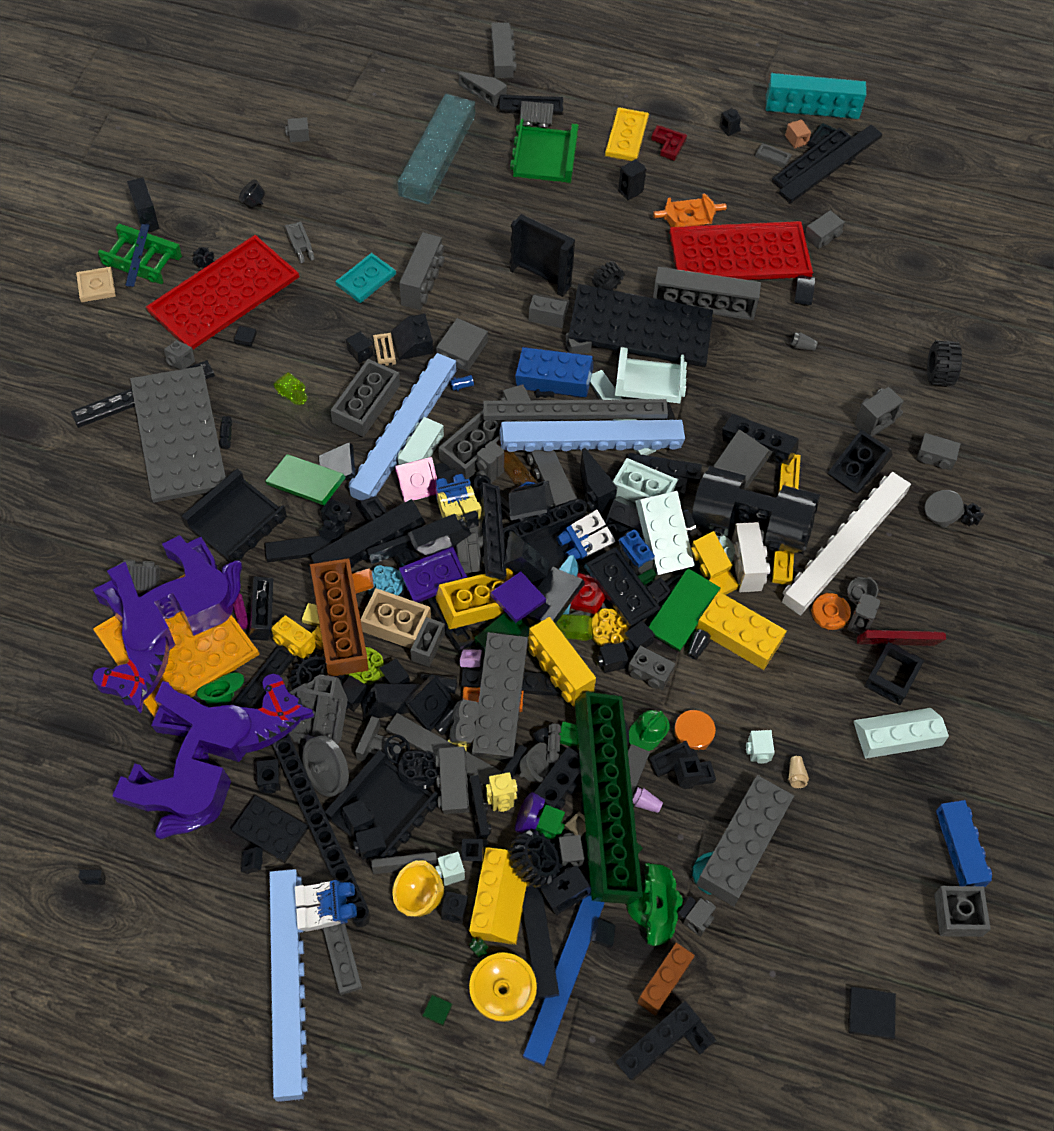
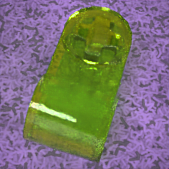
[273,372,307,405]
[556,615,592,641]

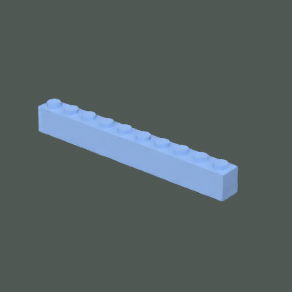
[349,353,456,501]
[499,420,685,452]
[270,869,308,1102]

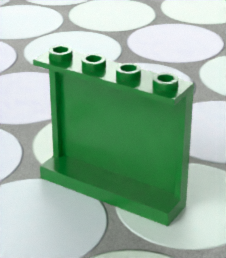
[510,118,578,183]

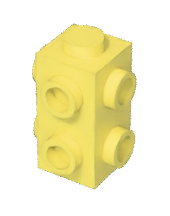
[486,772,517,812]

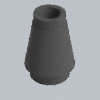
[790,332,818,351]

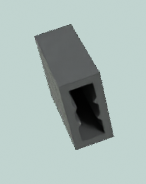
[437,318,488,372]
[714,430,772,488]

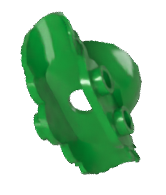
[627,863,683,946]

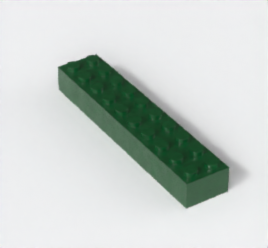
[575,692,643,904]

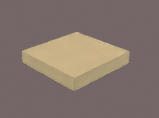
[76,267,116,302]

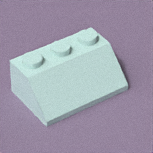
[613,458,678,503]

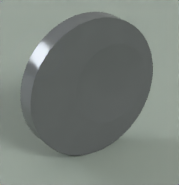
[303,736,349,797]

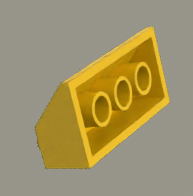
[469,847,527,945]

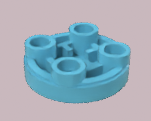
[367,565,405,597]

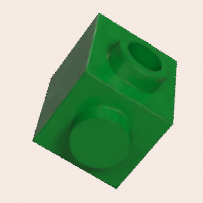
[536,805,565,841]

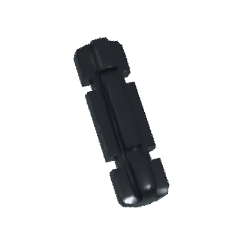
[220,416,232,449]

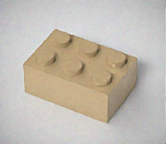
[360,588,431,649]

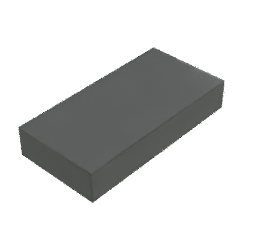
[755,143,792,169]

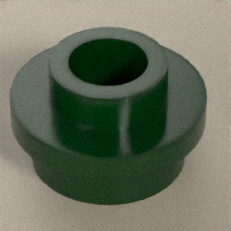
[469,937,489,958]

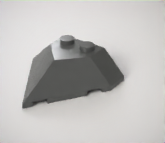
[289,675,348,751]

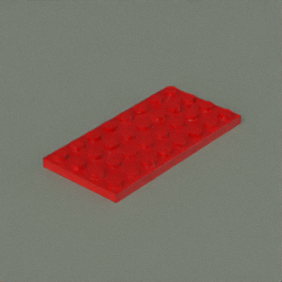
[669,221,813,280]
[146,235,299,350]

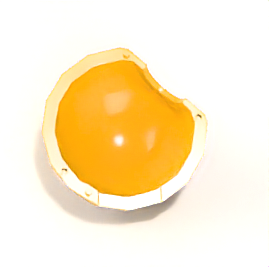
[392,860,444,917]

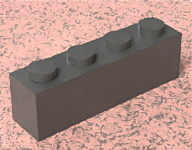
[491,23,516,78]

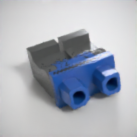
[619,530,655,576]

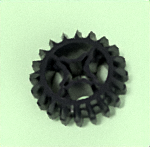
[290,652,345,690]
[508,830,562,889]

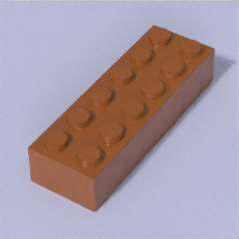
[310,559,368,677]

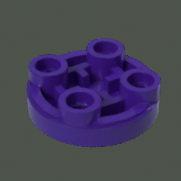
[515,792,545,834]

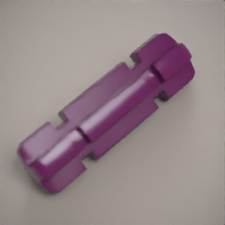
[233,593,249,630]

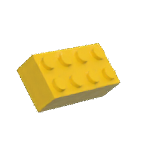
[435,568,514,629]
[696,592,787,670]
[528,617,596,707]

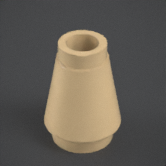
[788,756,809,788]

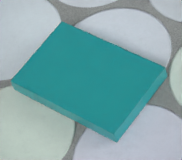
[335,253,396,303]

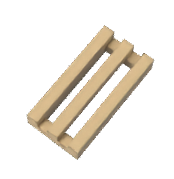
[373,333,396,366]

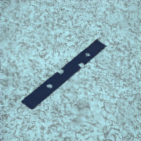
[126,224,149,287]

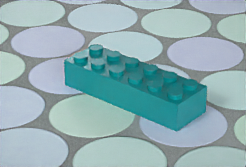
[766,73,866,119]

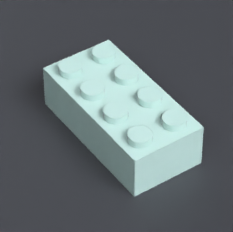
[635,491,695,575]

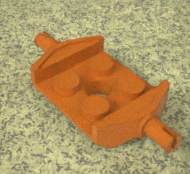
[653,194,726,227]

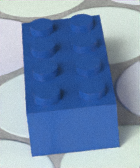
[515,347,593,397]

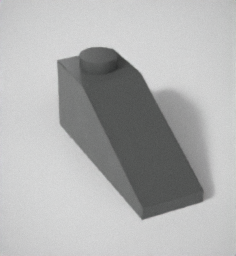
[459,72,507,108]

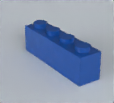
[936,800,992,887]

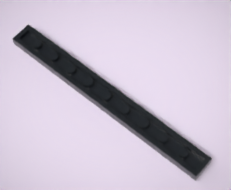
[359,496,475,651]

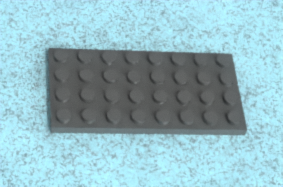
[130,366,226,503]

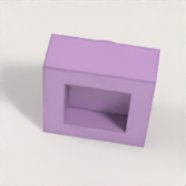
[460,650,483,668]

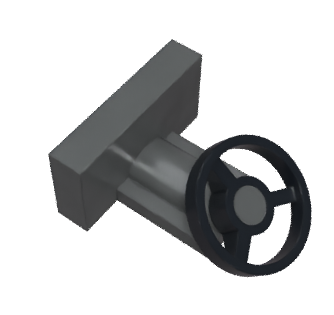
[356,716,410,764]

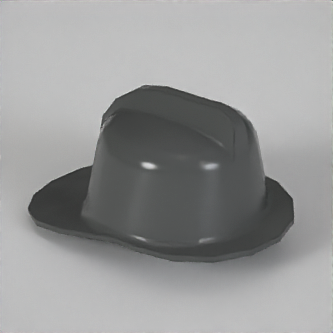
[518,743,555,782]

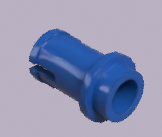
[450,375,474,391]

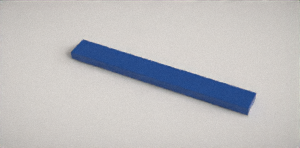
[523,895,605,1066]

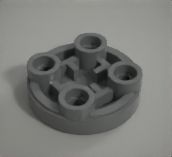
[925,490,965,527]

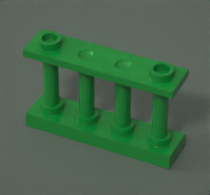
[98,224,182,284]

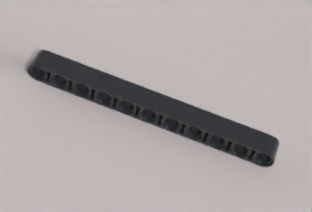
[272,733,370,928]

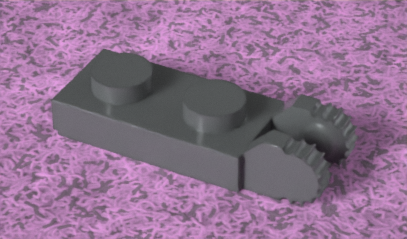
[285,221,314,263]

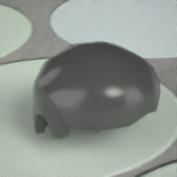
[847,577,879,605]

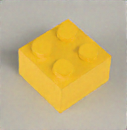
[691,531,732,580]

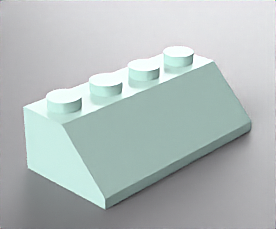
[854,708,949,759]

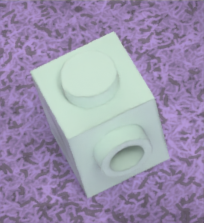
[746,730,774,763]
[435,852,465,886]

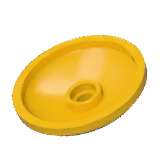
[469,953,537,1022]

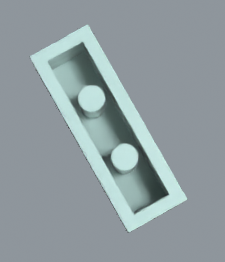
[397,417,444,465]

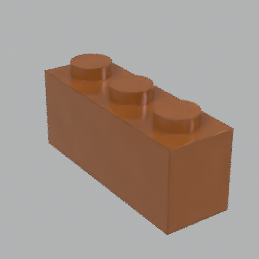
[637,943,695,1016]

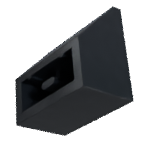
[509,481,554,521]
[603,496,643,541]

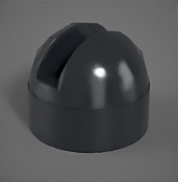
[533,727,550,743]

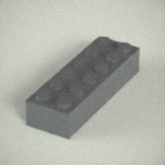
[653,267,761,320]
[472,633,528,761]
[696,775,794,907]

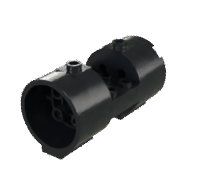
[692,466,820,555]

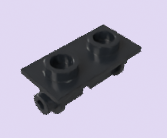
[685,1022,717,1055]

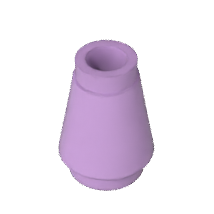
[632,787,663,813]

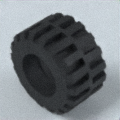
[927,340,962,386]

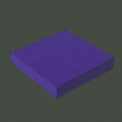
[490,572,546,623]

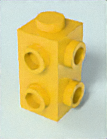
[271,615,316,659]

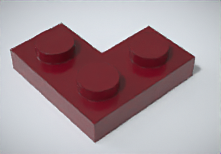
[651,125,687,161]

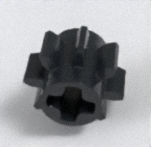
[193,247,214,268]
[961,503,984,527]

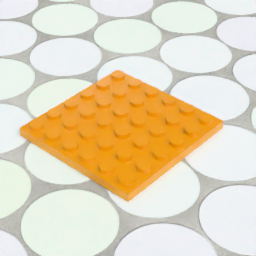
[93,574,259,718]

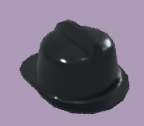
[239,179,265,208]

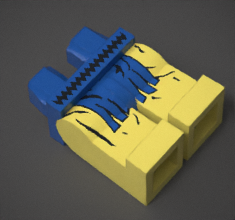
[436,474,481,519]

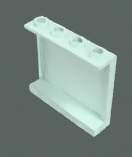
[615,347,687,403]

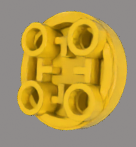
[589,608,629,647]

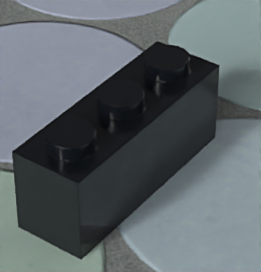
[248,576,274,641]

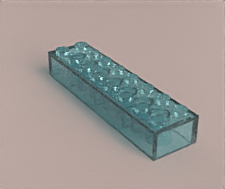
[398,94,475,204]

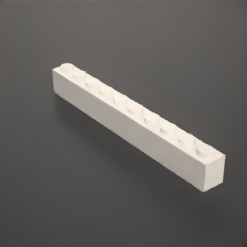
[782,472,911,616]

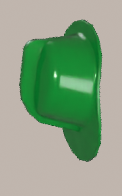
[197,673,245,707]
[629,710,670,751]

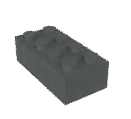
[400,232,445,310]
[331,359,400,437]
[439,409,513,480]

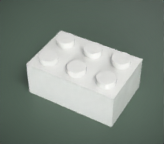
[731,522,770,592]

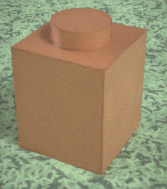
[785,120,811,148]

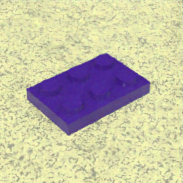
[399,547,467,603]

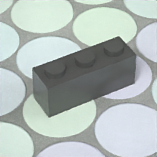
[436,746,469,814]

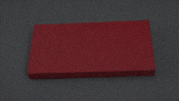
[857,630,946,646]

